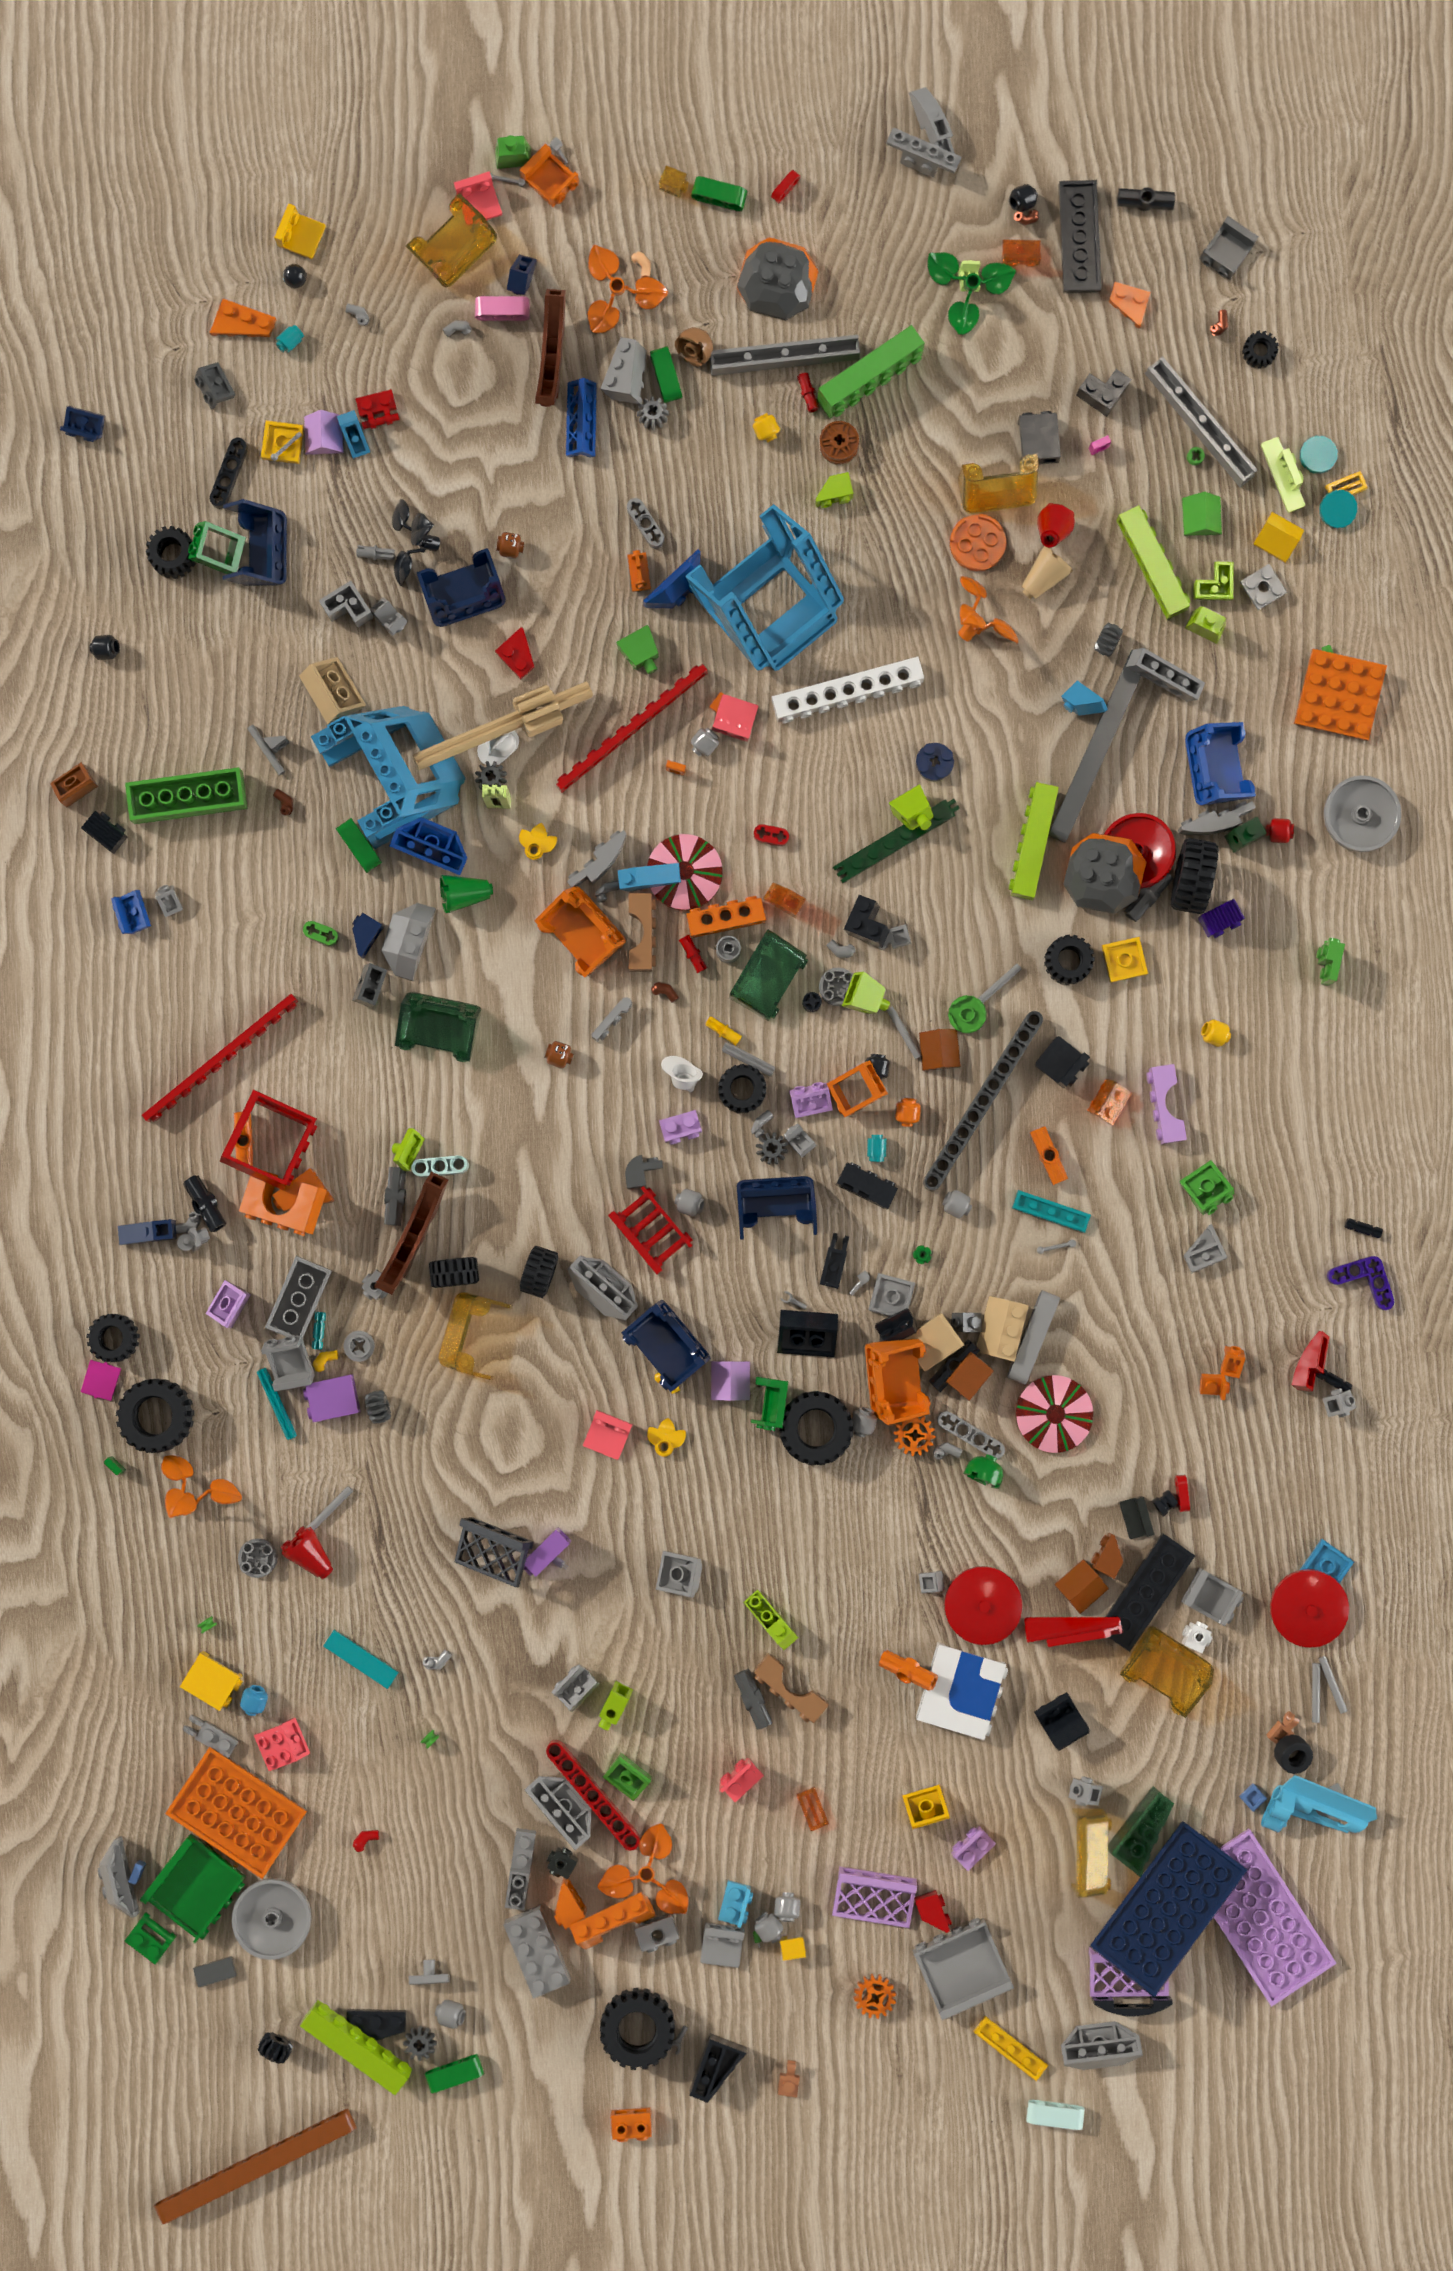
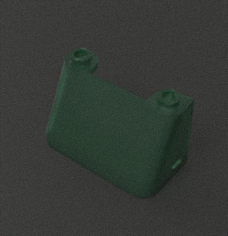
[729,929,809,1021]
[394,992,481,1062]

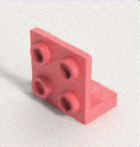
[454,171,502,226]
[711,694,758,742]
[583,1410,633,1460]
[254,1718,310,1771]
[719,1758,764,1802]

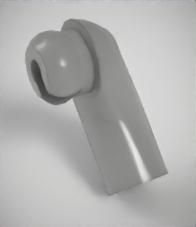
[346,304,369,326]
[826,939,856,958]
[423,1649,452,1670]

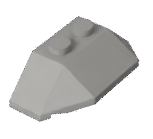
[381,903,436,981]
[568,1256,638,1320]
[524,1776,592,1850]
[98,1836,140,1918]
[1061,2021,1143,2070]

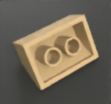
[299,657,366,724]
[976,1296,1029,1362]

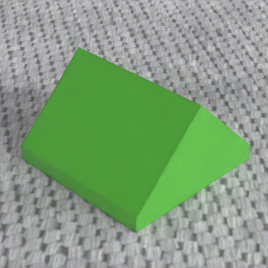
[1182,492,1222,536]
[603,1753,652,1801]

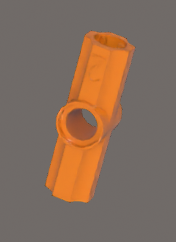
[234,1112,254,1171]
[1030,1126,1068,1185]
[879,1650,938,1691]

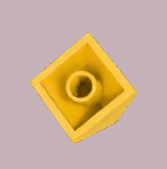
[1253,512,1305,563]
[902,1784,950,1829]

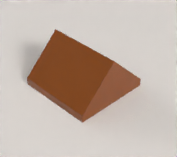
[50,762,99,808]
[919,1029,961,1071]
[946,1352,994,1401]
[1054,1559,1109,1614]

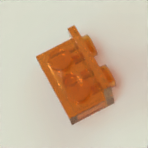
[1002,239,1041,267]

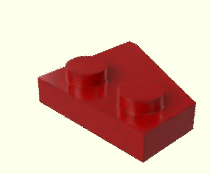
[495,627,535,680]

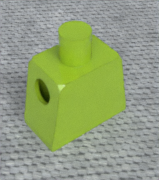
[1185,606,1226,644]
[889,784,934,830]
[842,971,890,1014]
[599,1681,633,1731]

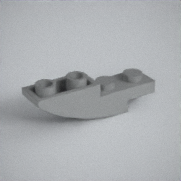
[909,87,955,154]
[1178,801,1256,836]
[567,830,627,888]
[505,1828,536,1910]

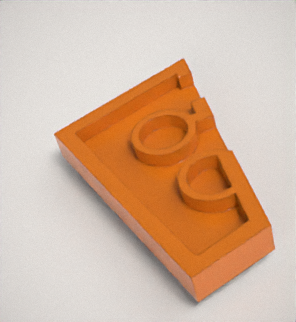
[210,299,277,337]

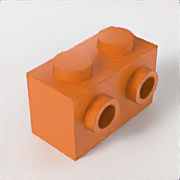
[611,2107,652,2142]

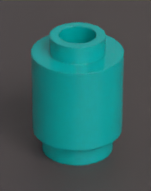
[276,325,304,353]
[867,1135,887,1162]

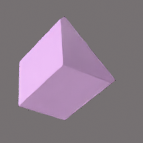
[304,410,344,455]
[206,1280,251,1328]
[711,1361,750,1401]

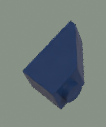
[507,254,537,295]
[352,913,384,959]

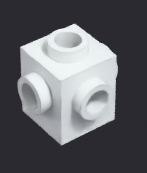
[1181,1621,1212,1653]

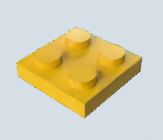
[261,421,304,464]
[1101,937,1148,983]

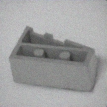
[601,337,647,405]

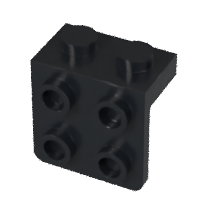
[1035,1036,1090,1089]
[1034,1692,1090,1751]

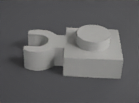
[878,924,912,950]

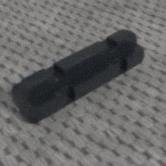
[1345,1218,1383,1238]
[1316,1369,1353,1391]

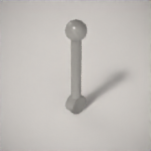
[490,173,525,187]
[271,432,302,461]
[1037,1240,1076,1254]

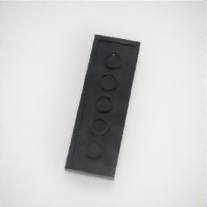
[1059,180,1101,293]
[1105,1533,1195,1652]

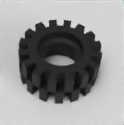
[1242,331,1279,369]

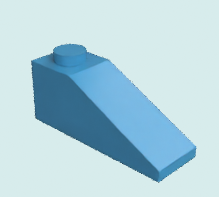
[617,863,681,892]

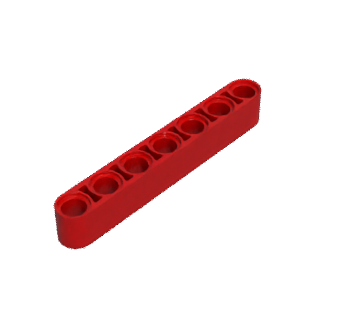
[546,1740,640,1851]

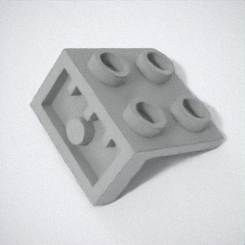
[700,1923,744,1968]

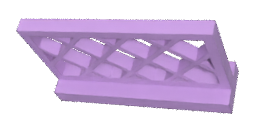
[832,1866,917,1928]
[1089,1947,1169,1997]

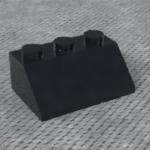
[777,1310,838,1357]

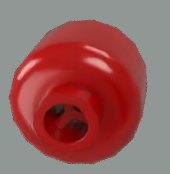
[1266,818,1294,843]

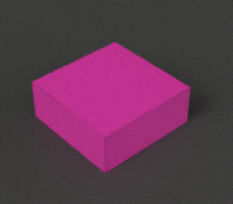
[1089,435,1111,455]

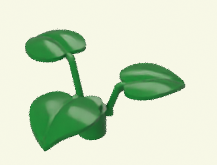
[927,252,1016,335]

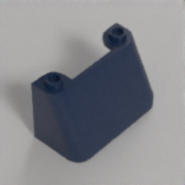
[416,548,506,627]
[621,1300,711,1392]

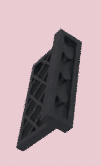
[454,1517,534,1588]

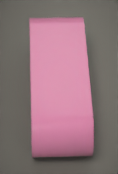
[475,296,530,321]

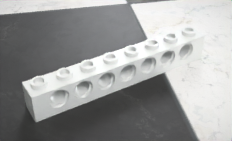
[771,657,924,723]

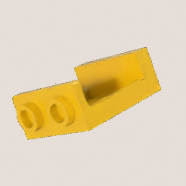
[180,1651,243,1711]

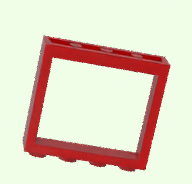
[219,1089,318,1190]

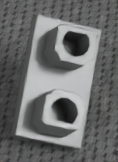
[177,1227,210,1252]

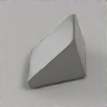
[263,736,289,753]
[919,1571,944,1593]

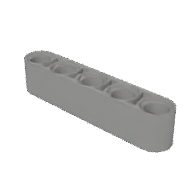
[1007,1290,1060,1385]

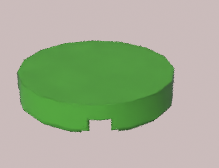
[948,995,987,1033]

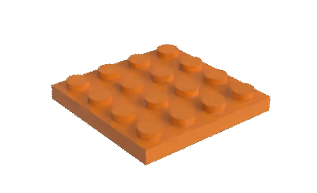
[1294,649,1387,741]

